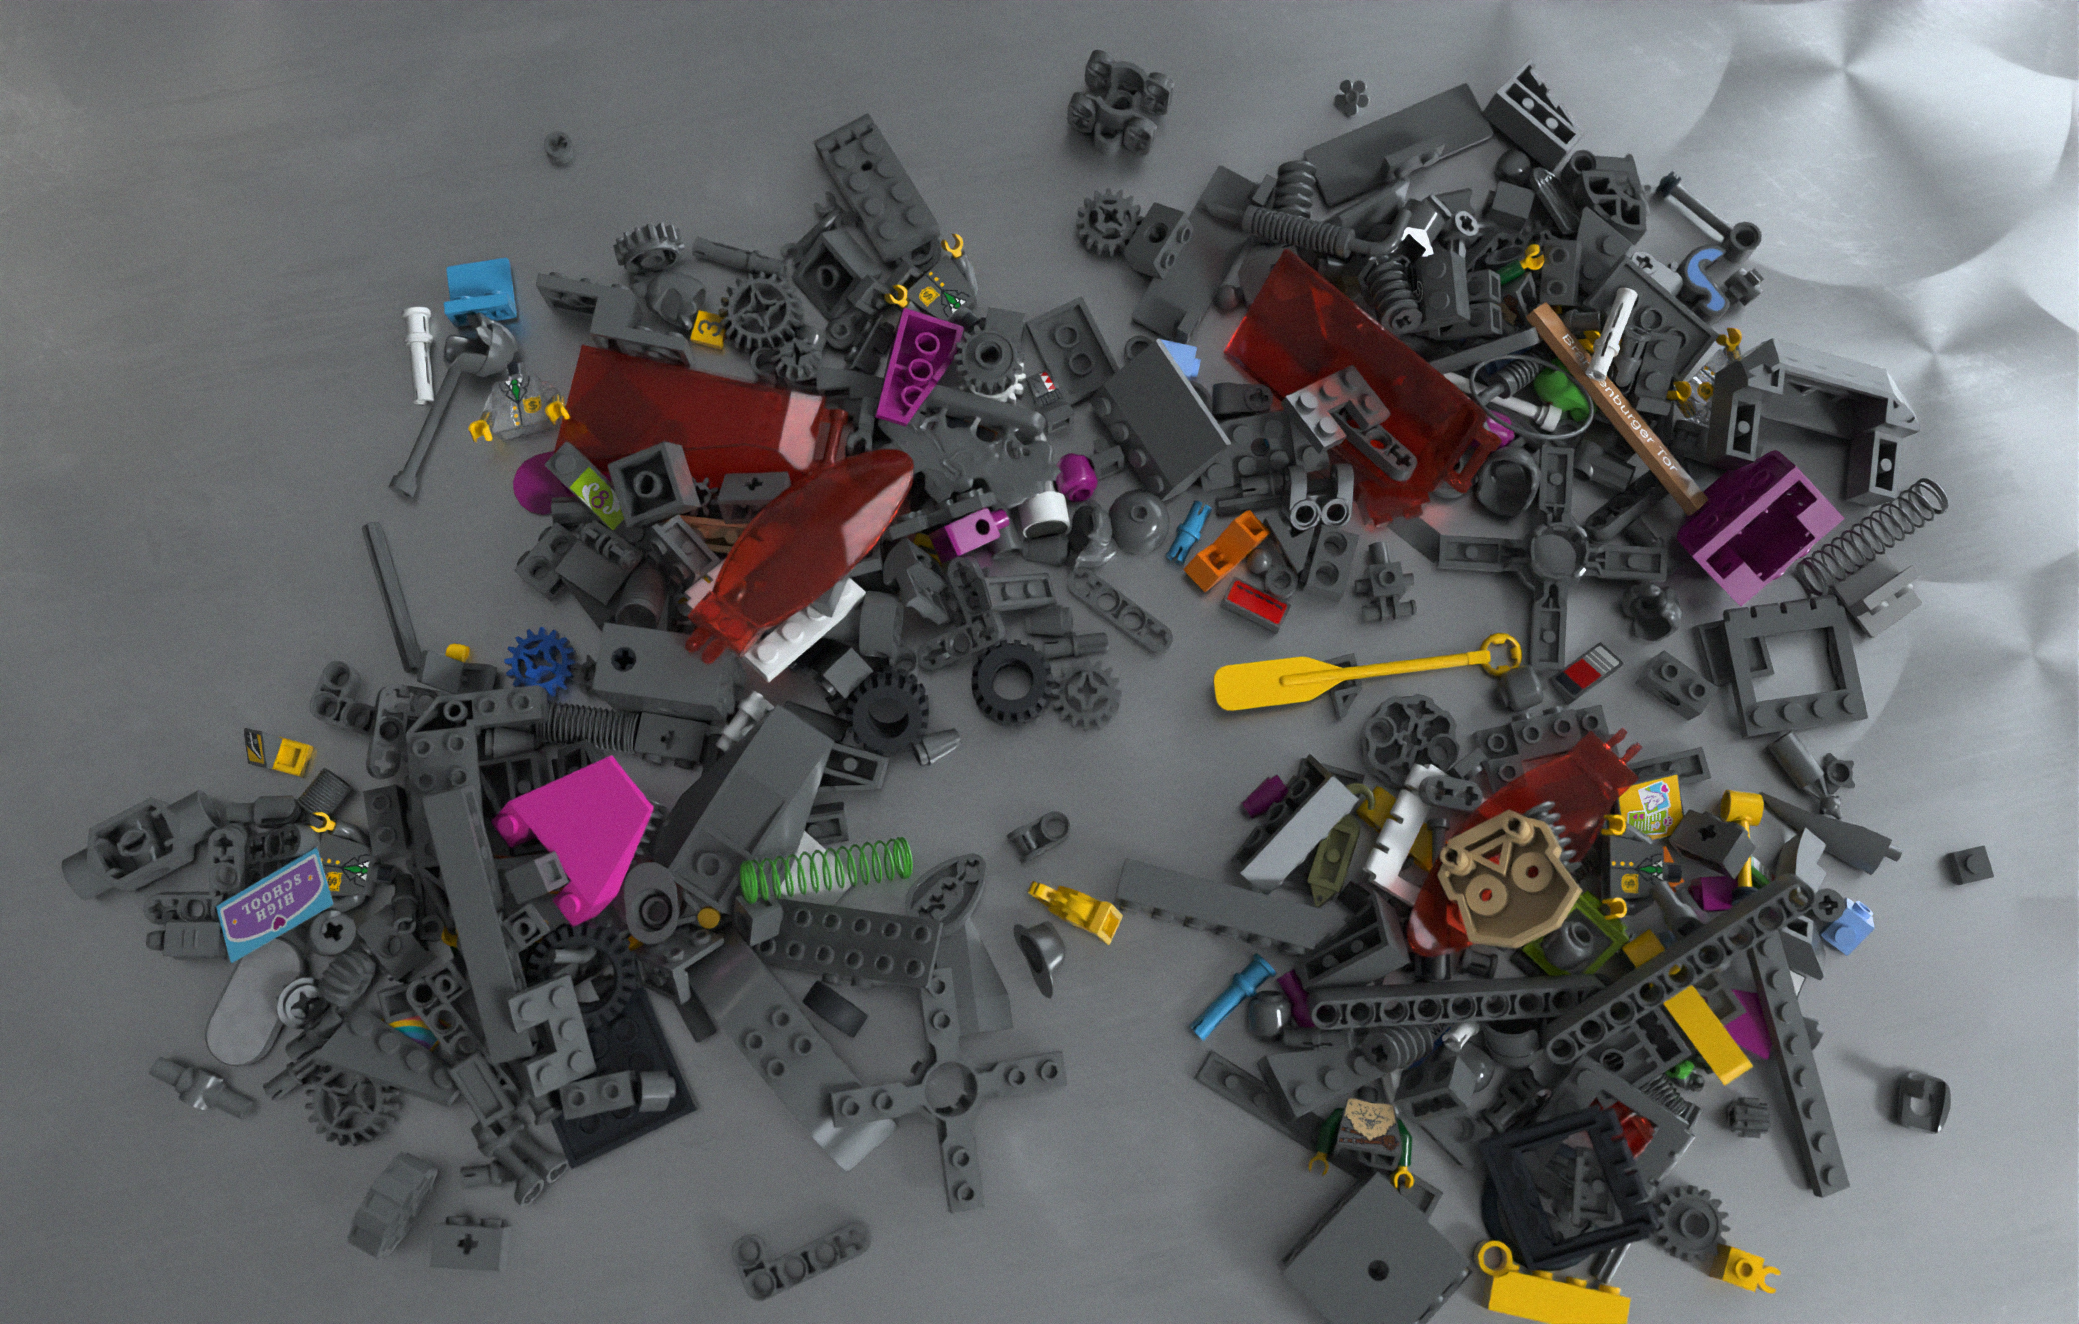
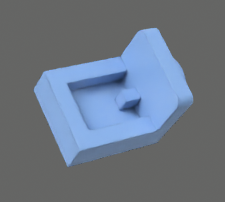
[1820,897,1875,956]

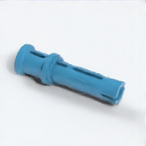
[1188,953,1277,1041]

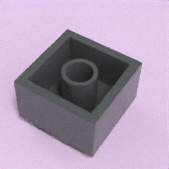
[607,442,701,529]

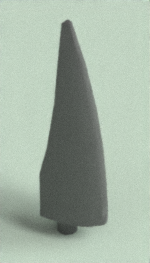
[1759,792,1902,875]

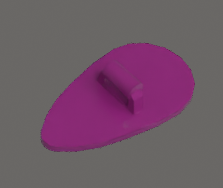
[513,447,623,516]

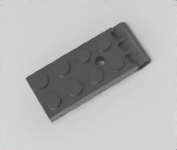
[813,113,940,264]

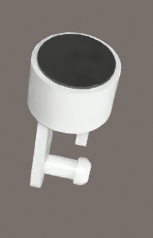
[1012,432,1070,539]

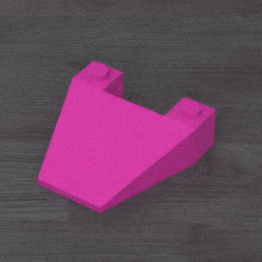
[491,756,654,927]

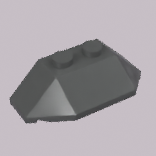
[1298,175,1410,260]

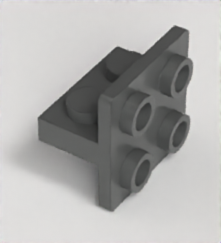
[644,514,721,596]

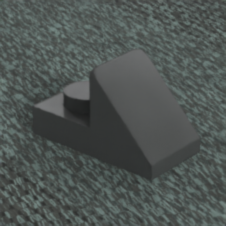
[1263,512,1314,577]

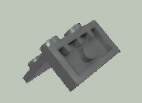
[634,922,725,1004]

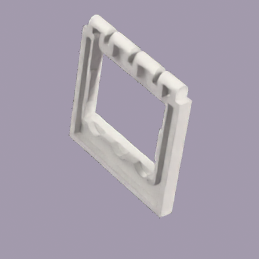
[684,523,866,682]
[1363,763,1505,938]

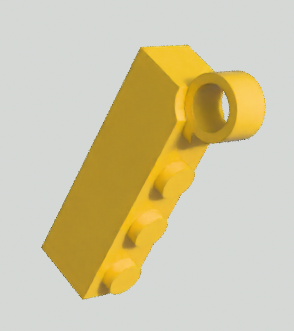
[1474,1239,1631,1324]

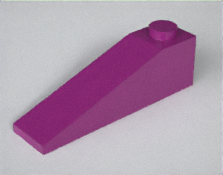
[875,308,964,427]

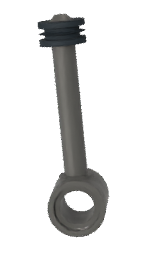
[1656,171,1762,263]

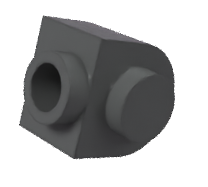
[635,1070,675,1112]

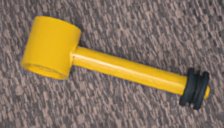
[1720,790,1764,906]

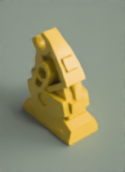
[1027,881,1123,945]

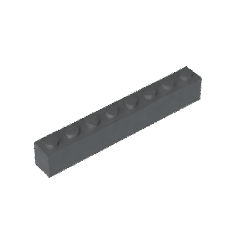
[421,783,543,1064]

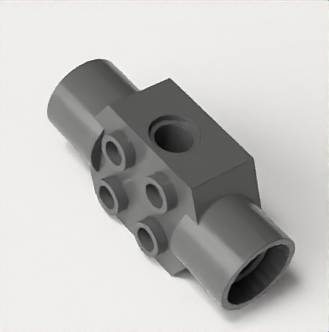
[1329,199,1445,338]
[62,790,223,900]

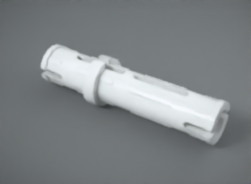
[1586,288,1637,381]

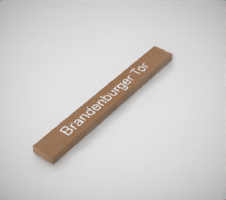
[1526,302,1709,516]

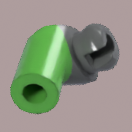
[1665,1060,1705,1093]

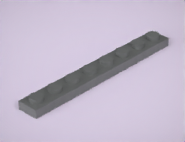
[1746,930,1850,1198]

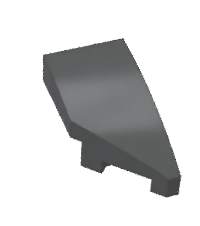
[1322,653,1362,719]

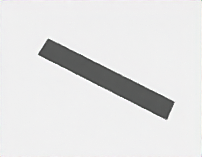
[1316,448,1442,563]

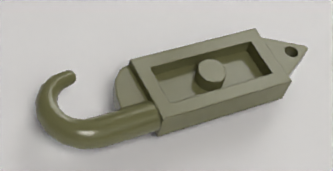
[1307,783,1375,908]

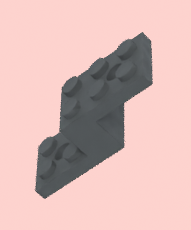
[536,272,696,372]
[1571,954,1747,1109]

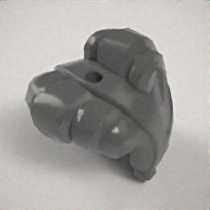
[1622,583,1683,642]

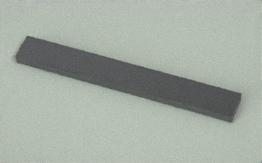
[1194,1050,1444,1221]

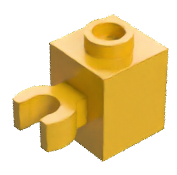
[1709,1243,1781,1293]

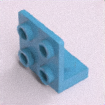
[443,258,517,327]

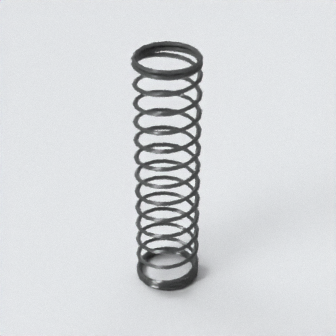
[1796,478,1948,597]

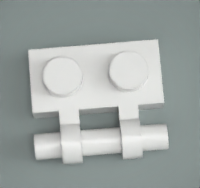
[716,690,774,753]

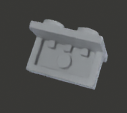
[1833,554,1922,638]

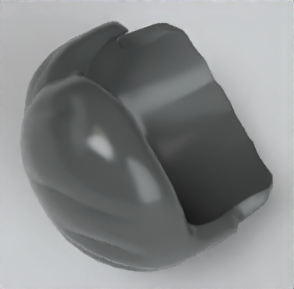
[1476,447,1541,516]

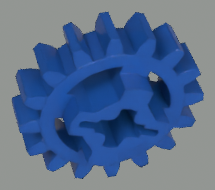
[504,627,577,697]

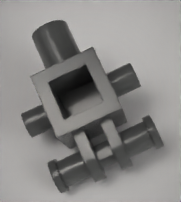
[1355,542,1417,622]

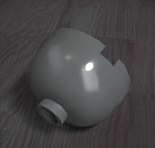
[1108,489,1170,555]

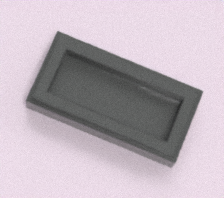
[447,1050,515,1128]

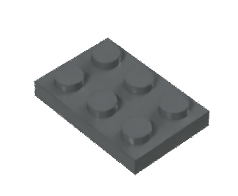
[1026,296,1120,405]

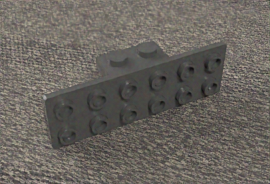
[1303,83,1493,206]
[753,898,943,990]

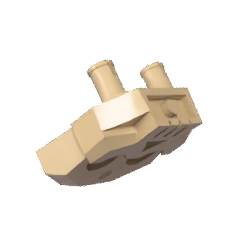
[1437,809,1582,948]

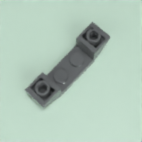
[425,902,551,1006]

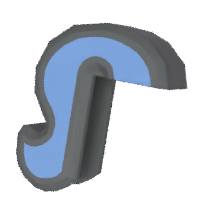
[1676,244,1730,325]

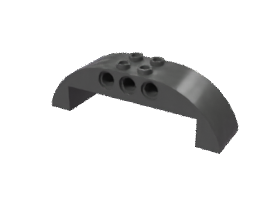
[684,922,900,1172]

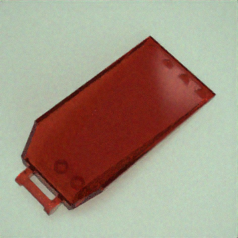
[1223,249,1502,493]
[553,345,849,496]

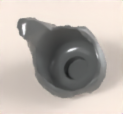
[1066,499,1118,572]

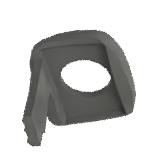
[1897,1072,1951,1134]

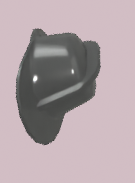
[624,862,680,944]
[1013,921,1065,998]

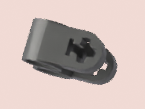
[1282,463,1354,530]

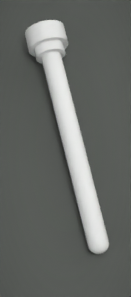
[1415,361,1562,432]

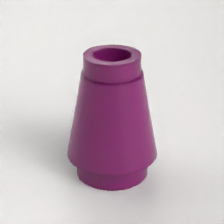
[1241,774,1289,819]

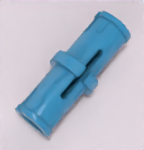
[1165,500,1212,565]

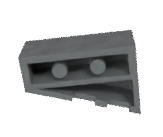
[1482,58,1584,173]

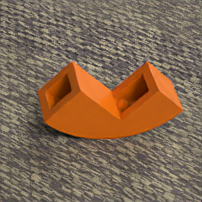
[1183,510,1271,592]

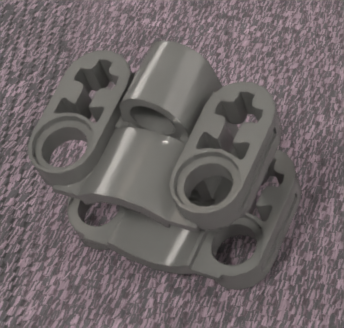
[1067,50,1175,156]

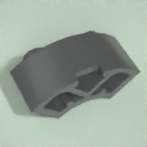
[1572,171,1647,245]

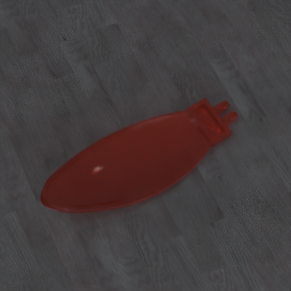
[685,449,914,665]
[1407,727,1643,957]

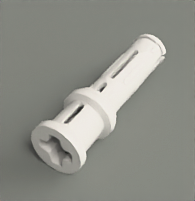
[401,307,434,405]

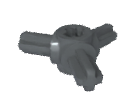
[1422,194,1496,260]

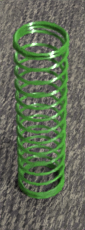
[740,837,913,904]

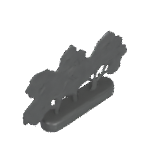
[872,384,1061,509]

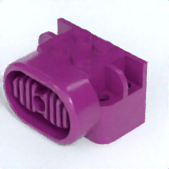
[1676,450,1845,607]

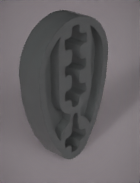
[905,853,987,938]

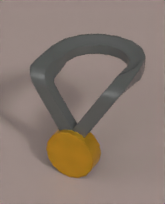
[677,887,720,929]

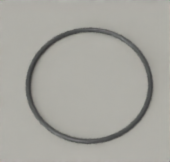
[1469,354,1594,440]

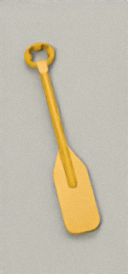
[1213,633,1522,711]

